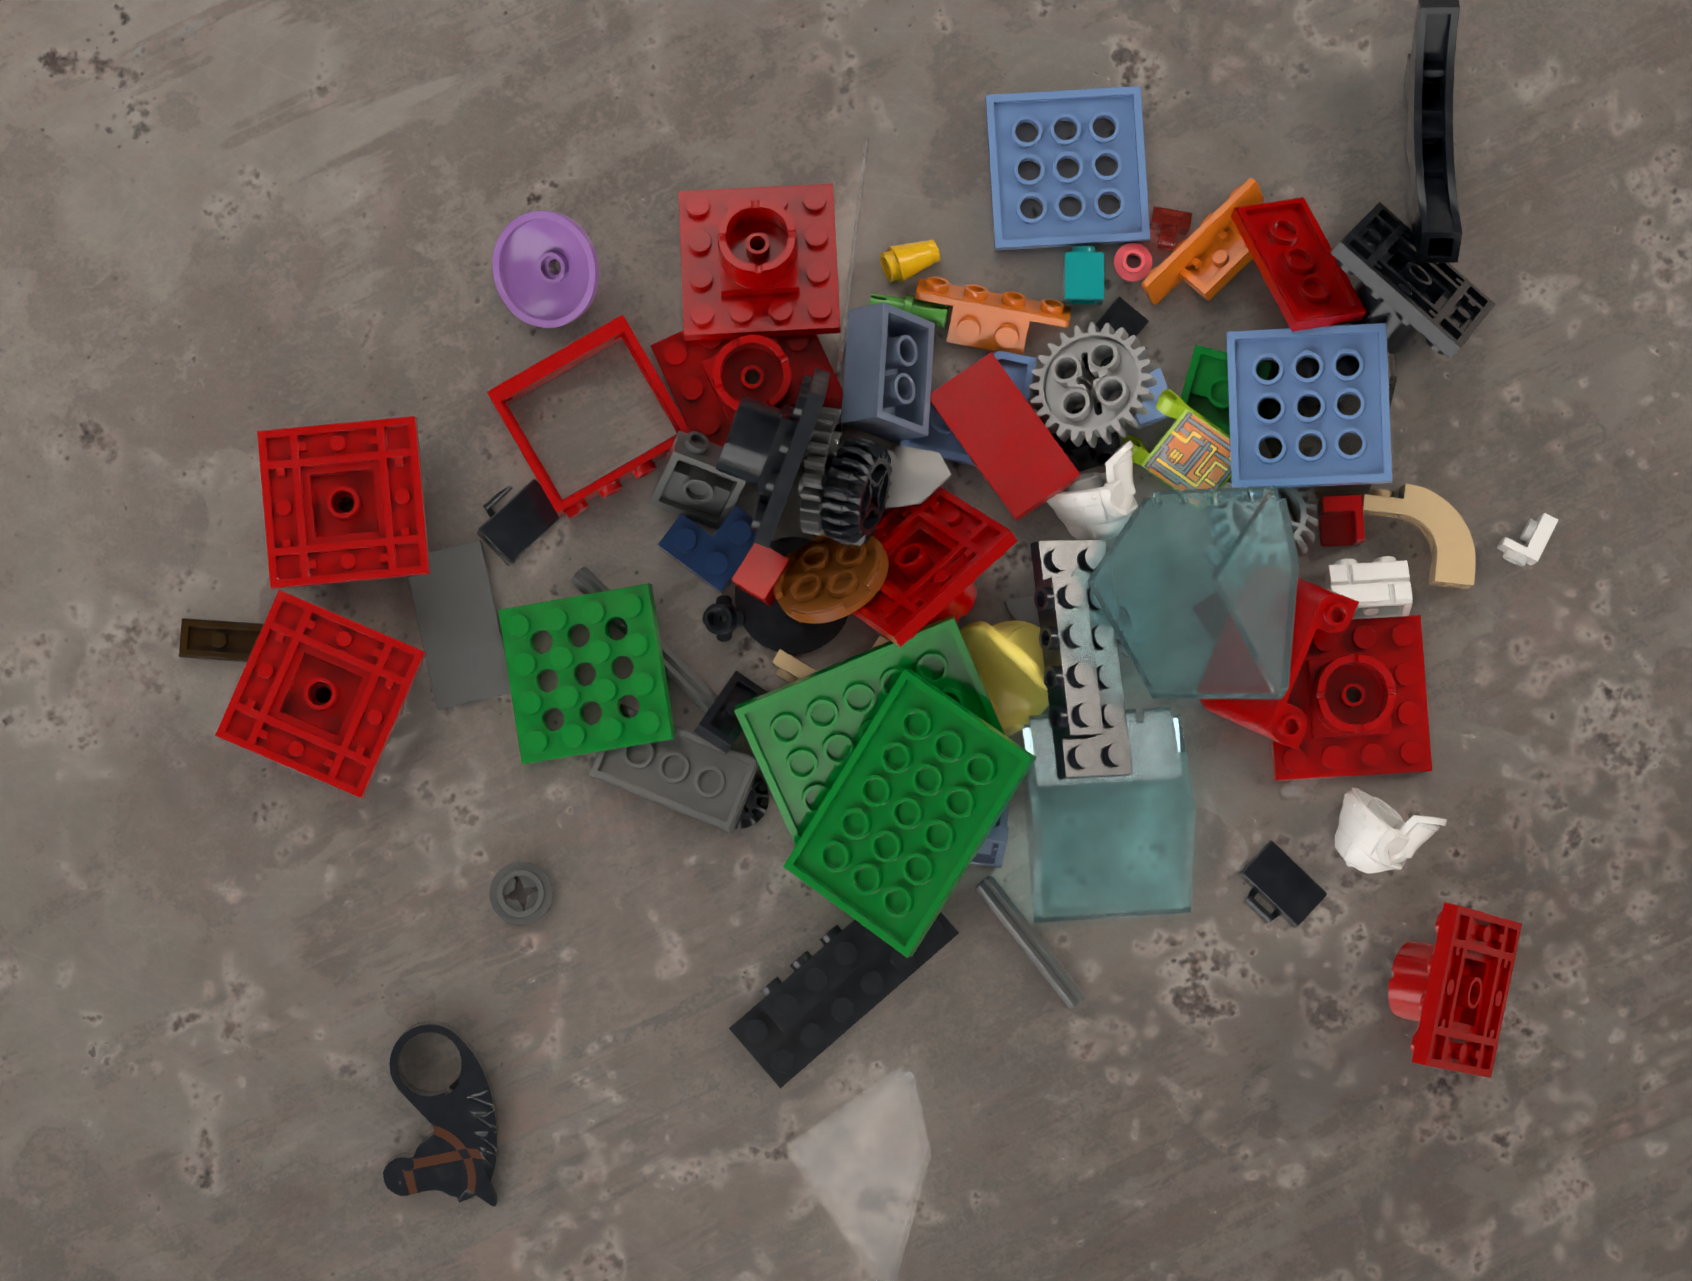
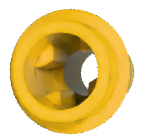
[880,239,940,283]

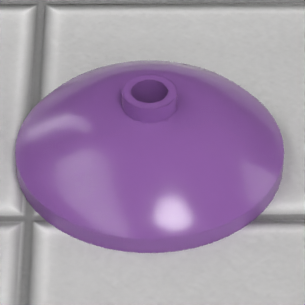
[492,210,599,328]

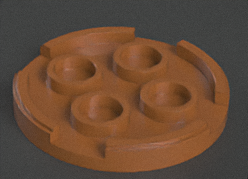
[773,531,889,624]

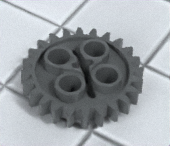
[798,407,844,536]

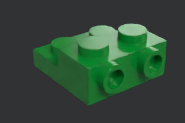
[1174,345,1272,435]

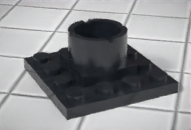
[1330,202,1496,359]
[716,367,830,548]

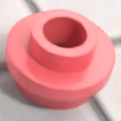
[1113,243,1152,282]

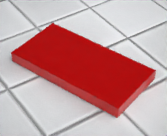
[1231,197,1366,332]
[930,352,1081,522]

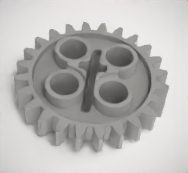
[1029,322,1157,448]

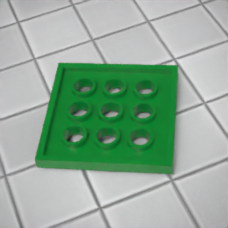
[498,583,676,764]

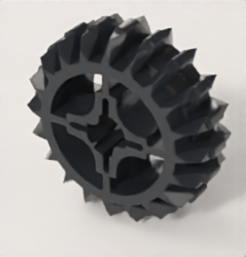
[820,438,892,546]

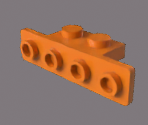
[1141,178,1264,305]
[915,277,1071,355]

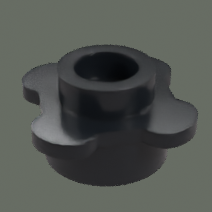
[702,595,746,642]

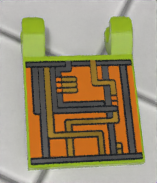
[1121,389,1231,510]

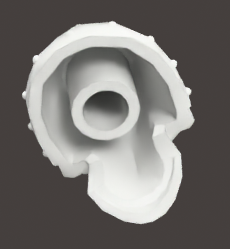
[1046,440,1138,541]
[1335,788,1448,874]

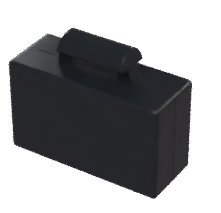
[477,479,559,566]
[1239,840,1327,928]

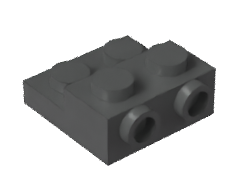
[649,431,746,529]

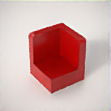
[1317,495,1365,547]
[731,543,789,607]

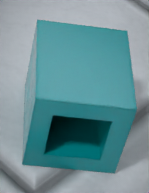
[1063,246,1104,305]

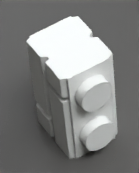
[1325,556,1413,620]

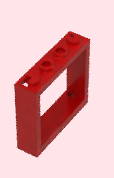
[487,314,691,518]

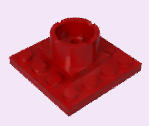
[678,183,841,341]
[650,330,847,447]
[257,416,431,590]
[852,486,1017,647]
[215,590,427,798]
[1271,615,1432,781]
[1388,902,1522,1078]

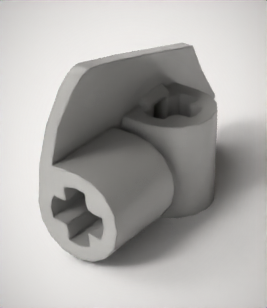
[885,445,952,509]

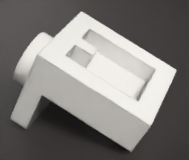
[1497,513,1558,567]

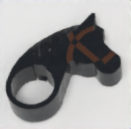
[383,1021,498,1207]

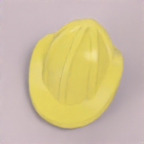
[960,620,1049,737]

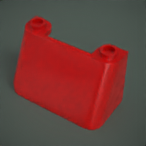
[1199,566,1359,750]

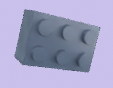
[841,302,935,442]

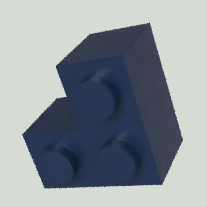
[658,505,756,595]

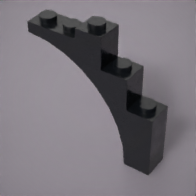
[1404,0,1462,263]

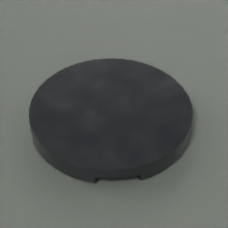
[735,537,849,655]

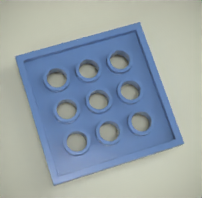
[985,86,1151,251]
[1227,323,1393,490]

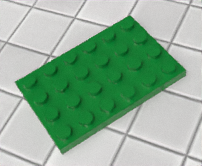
[734,614,1006,846]
[783,669,1037,958]

